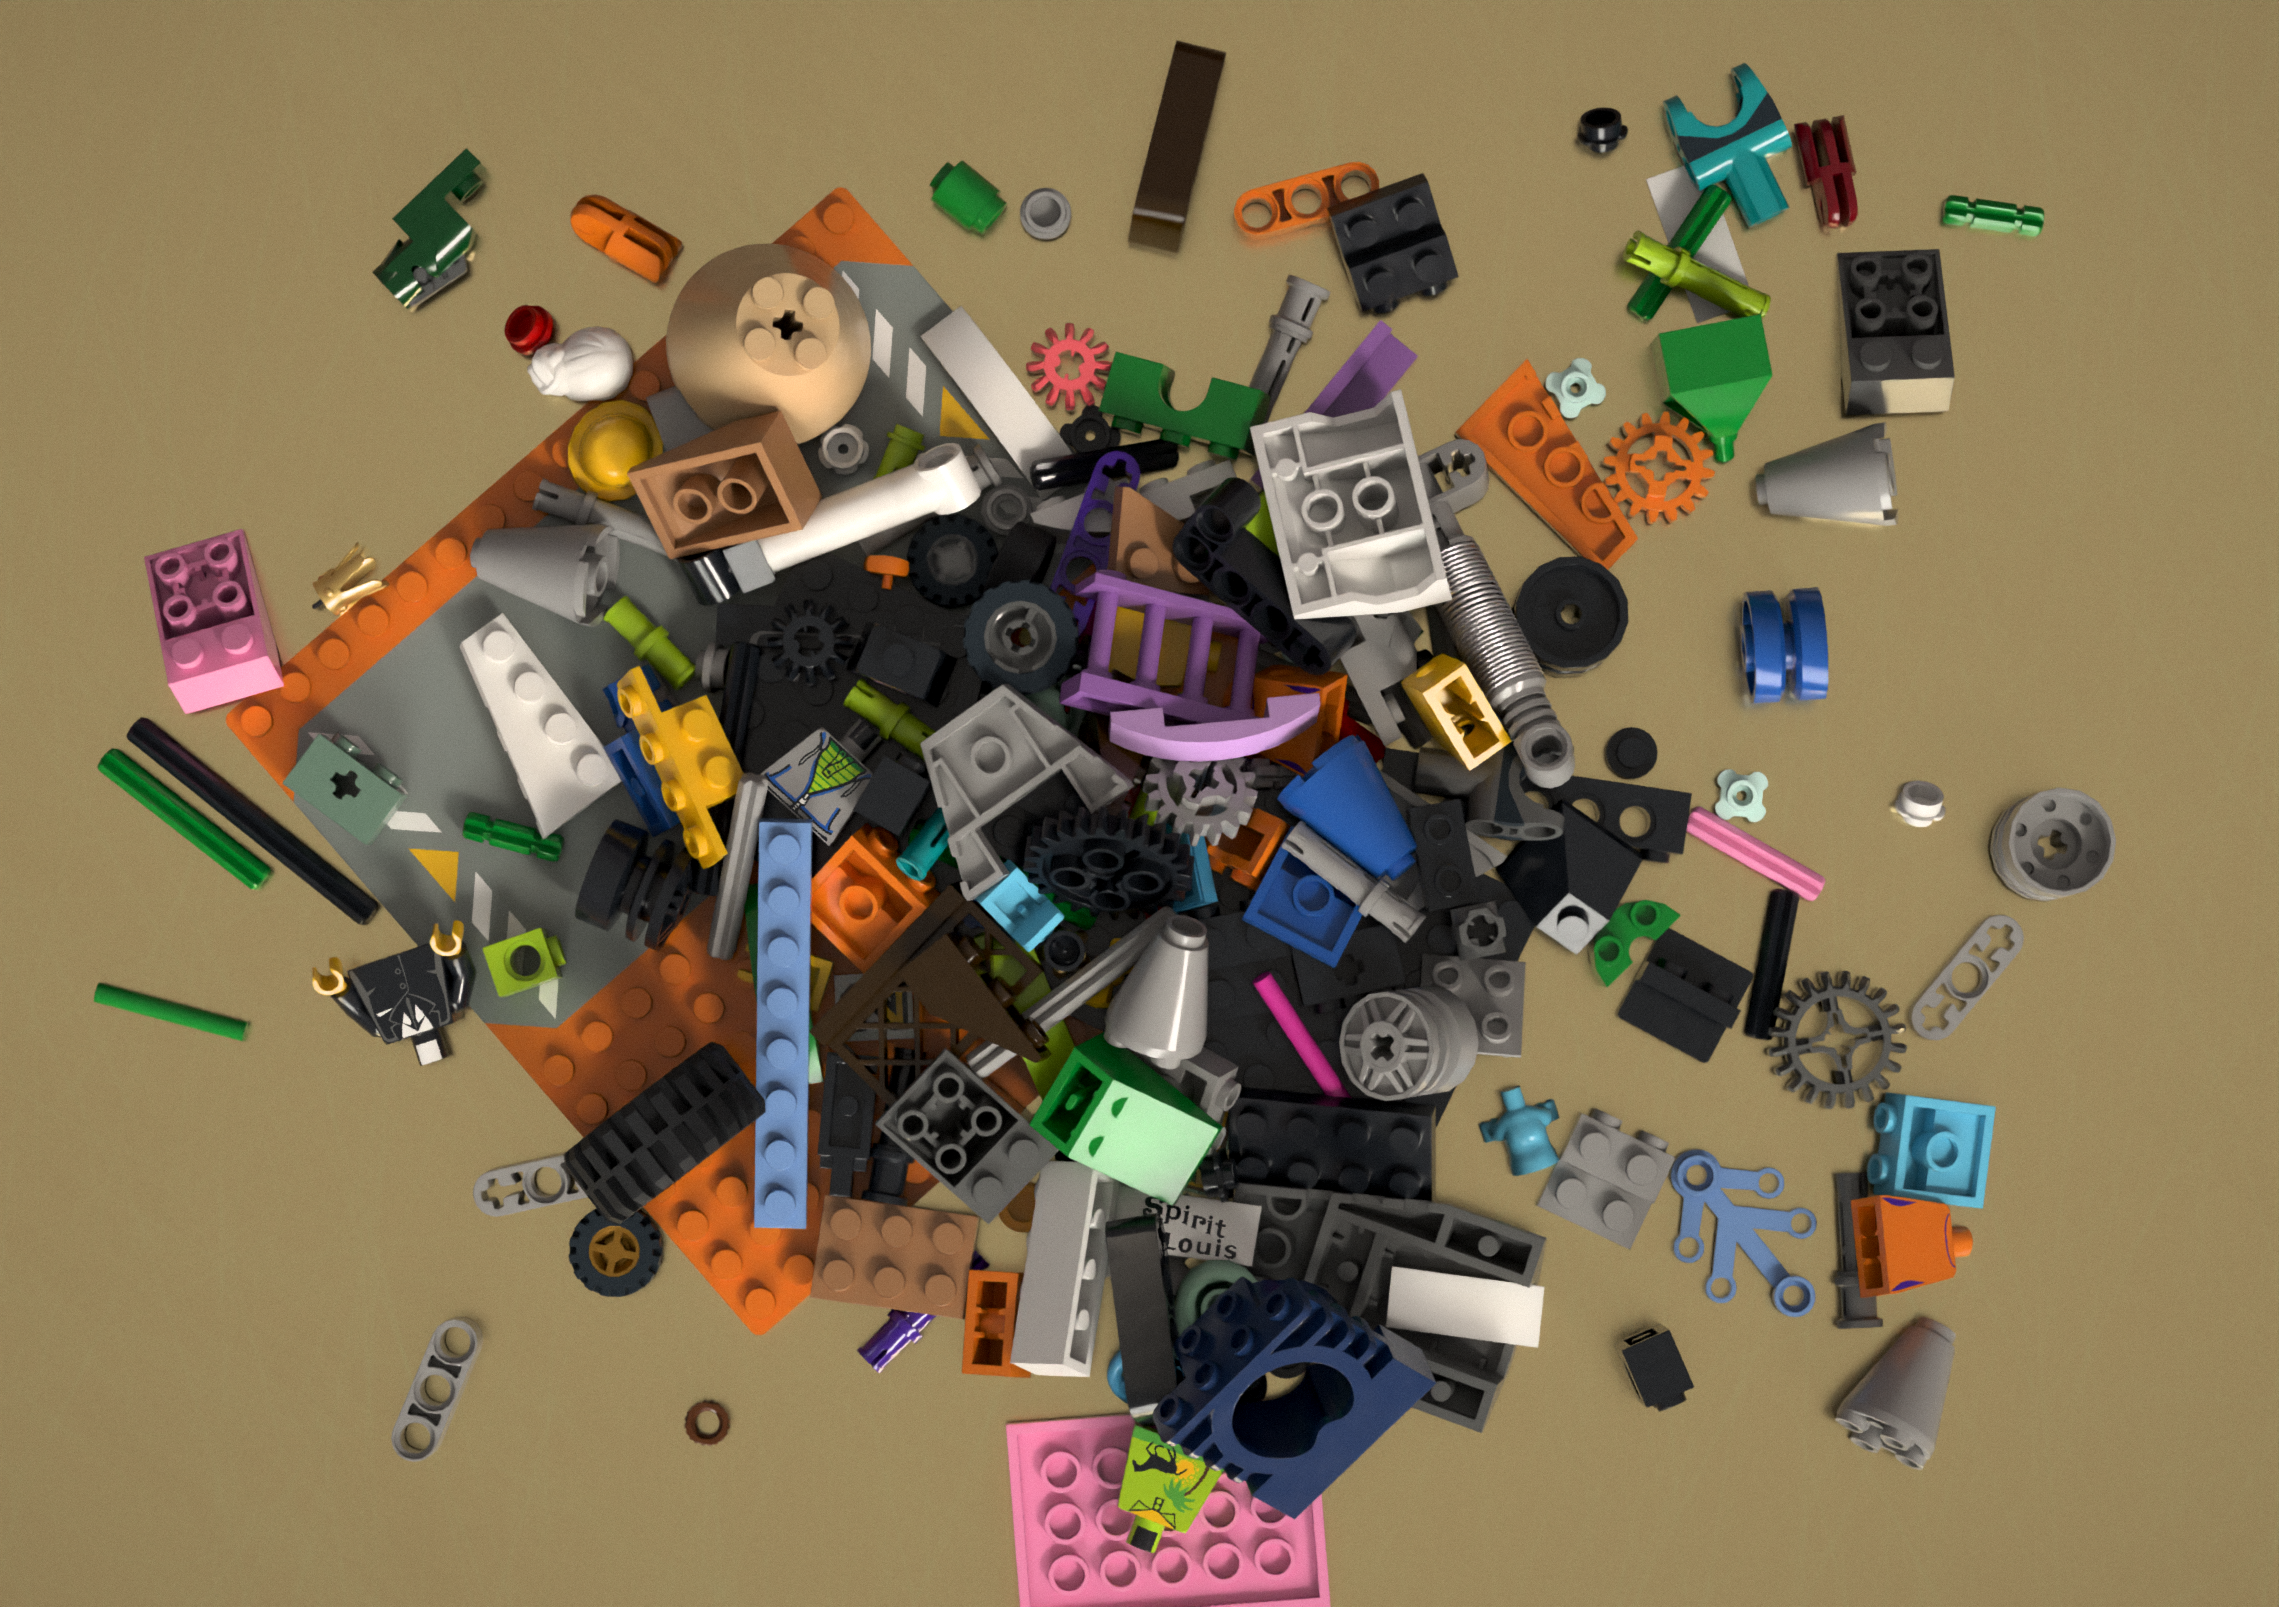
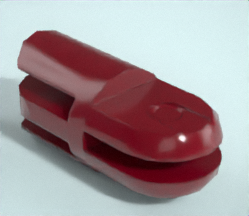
[1794,115,1858,229]

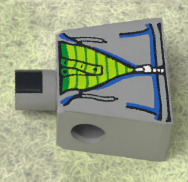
[760,719,882,847]

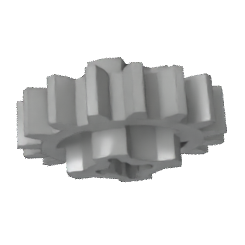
[1142,756,1258,847]

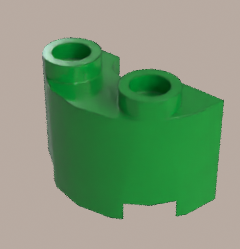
[1588,900,1681,987]

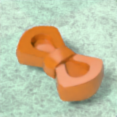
[863,555,909,590]

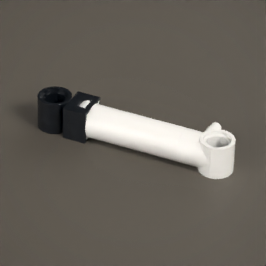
[676,443,981,606]

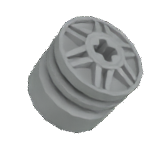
[1990,787,2116,901]
[1339,985,1479,1101]

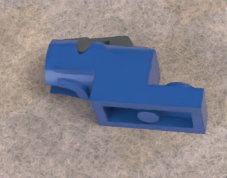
[602,664,681,837]

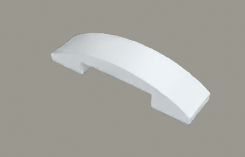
[920,306,1072,501]

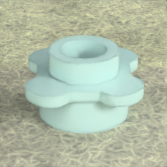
[1545,358,1606,418]
[1715,769,1768,822]

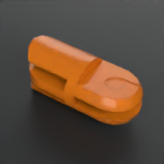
[570,194,682,283]

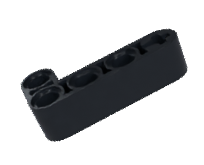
[1172,477,1356,675]
[1105,1213,1186,1427]

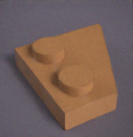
[1107,486,1209,595]

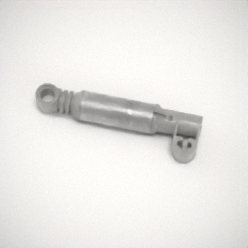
[1418,439,1575,788]

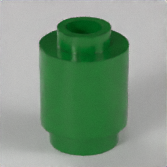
[929,160,1007,235]

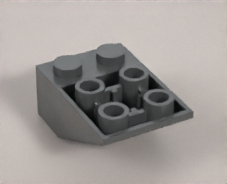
[1837,249,1955,415]
[875,1048,1059,1224]

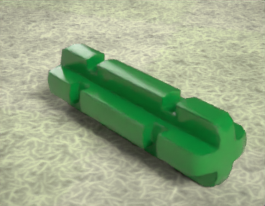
[1942,195,2045,236]
[462,812,564,862]

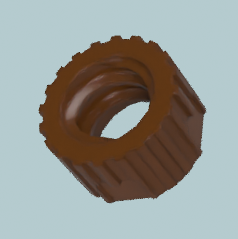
[684,1400,730,1447]

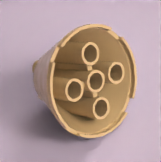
[666,244,871,445]

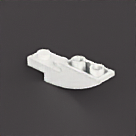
[1030,460,1237,545]

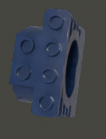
[1153,1277,1436,1519]

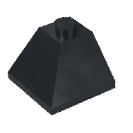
[1497,798,1643,955]

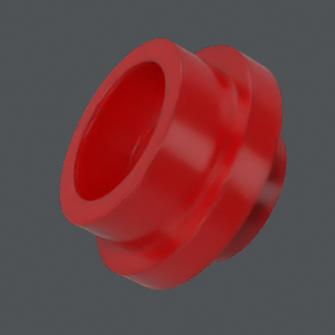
[505,305,553,356]

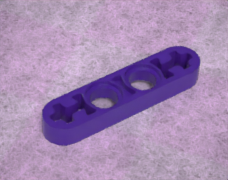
[1050,451,1141,638]

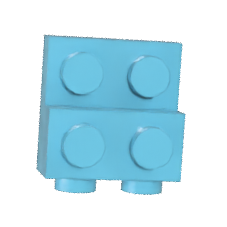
[1867,1092,1996,1209]

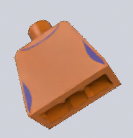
[1223,665,1348,776]
[1851,1195,1973,1298]

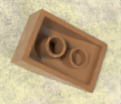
[627,410,822,559]

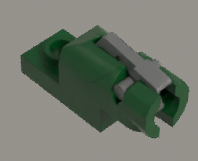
[372,148,486,309]

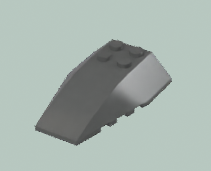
[1232,1182,1547,1433]

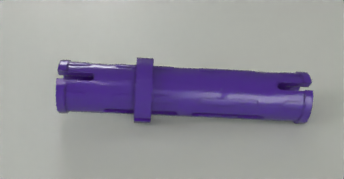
[857,1250,990,1374]

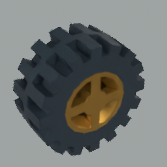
[569,1208,663,1297]

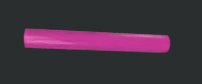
[1252,971,1351,1098]

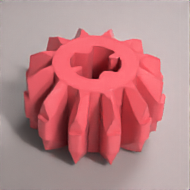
[1026,323,1112,412]

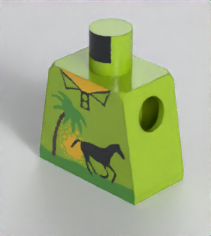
[1118,1421,1224,1553]

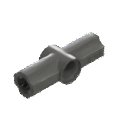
[1450,900,1506,961]

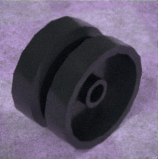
[1511,557,1629,677]

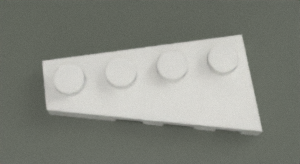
[460,613,622,839]

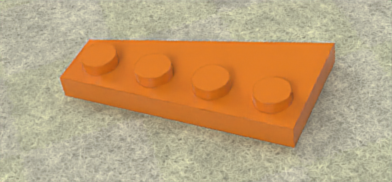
[1455,359,1638,570]

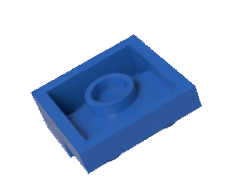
[1242,826,1382,968]

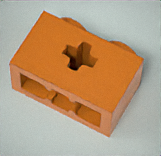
[962,1270,1031,1378]

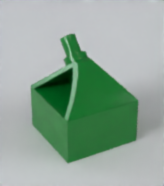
[1650,314,1773,462]

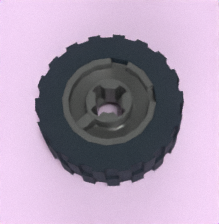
[963,580,1079,695]

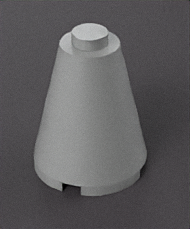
[1756,422,1898,526]
[470,524,620,627]

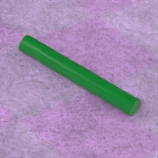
[94,982,249,1042]

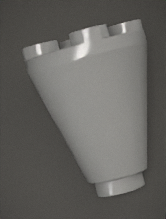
[1103,915,1209,1069]
[1835,1317,1956,1470]

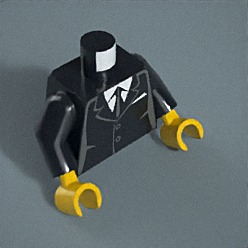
[312,920,477,1066]

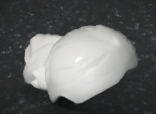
[527,326,633,401]

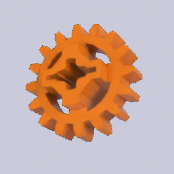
[1602,411,1715,524]

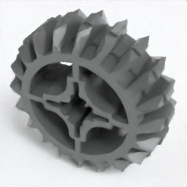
[1767,971,1907,1109]

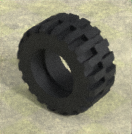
[564,1041,766,1225]

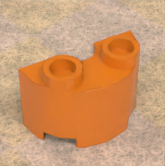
[1204,808,1291,892]

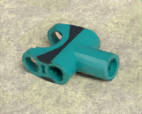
[1663,63,1792,228]

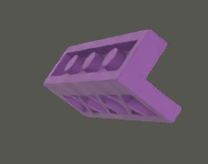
[1249,320,1418,492]

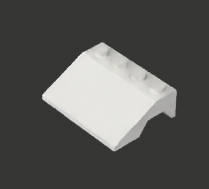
[1250,389,1453,619]

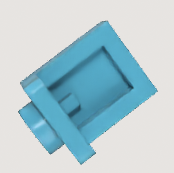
[975,859,1064,952]

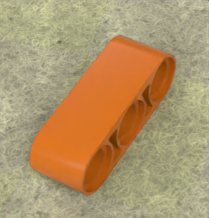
[1233,162,1379,241]

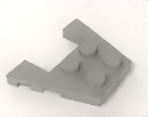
[920,684,1134,901]

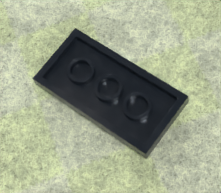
[1228,1087,1436,1201]

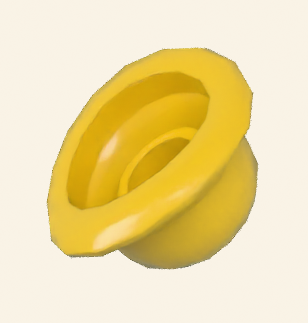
[568,400,663,502]

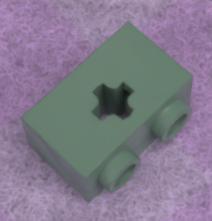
[282,732,408,845]

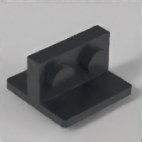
[1617,928,1753,1063]

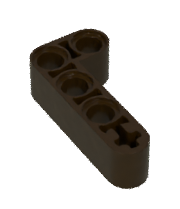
[1128,40,1227,254]

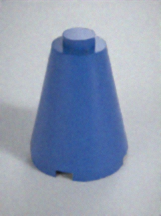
[1277,734,1418,881]

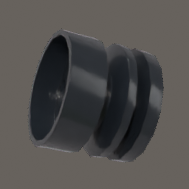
[575,819,696,952]

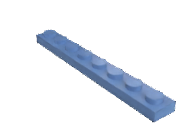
[754,818,813,1229]

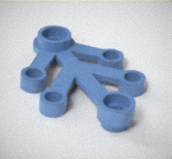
[1670,1149,1817,1317]

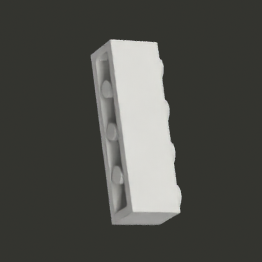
[1010,1161,1120,1377]

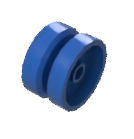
[1741,587,1829,704]

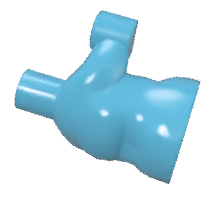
[1479,1086,1560,1176]

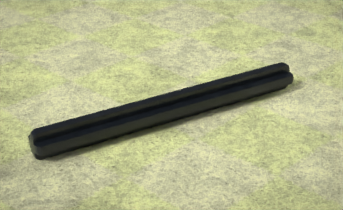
[126,717,378,925]

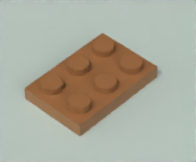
[810,1195,979,1320]

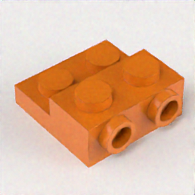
[811,823,941,974]

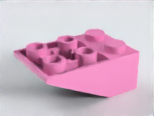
[144,529,284,714]

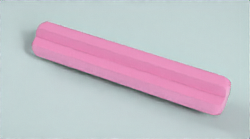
[1686,806,1826,901]

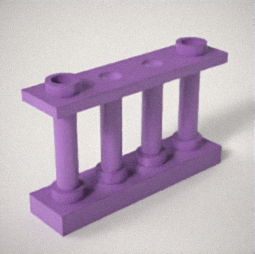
[1059,570,1268,727]

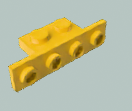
[617,666,744,869]

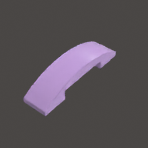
[1108,693,1320,762]

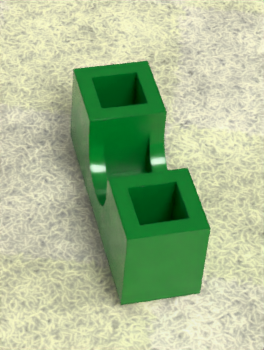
[1099,351,1271,461]

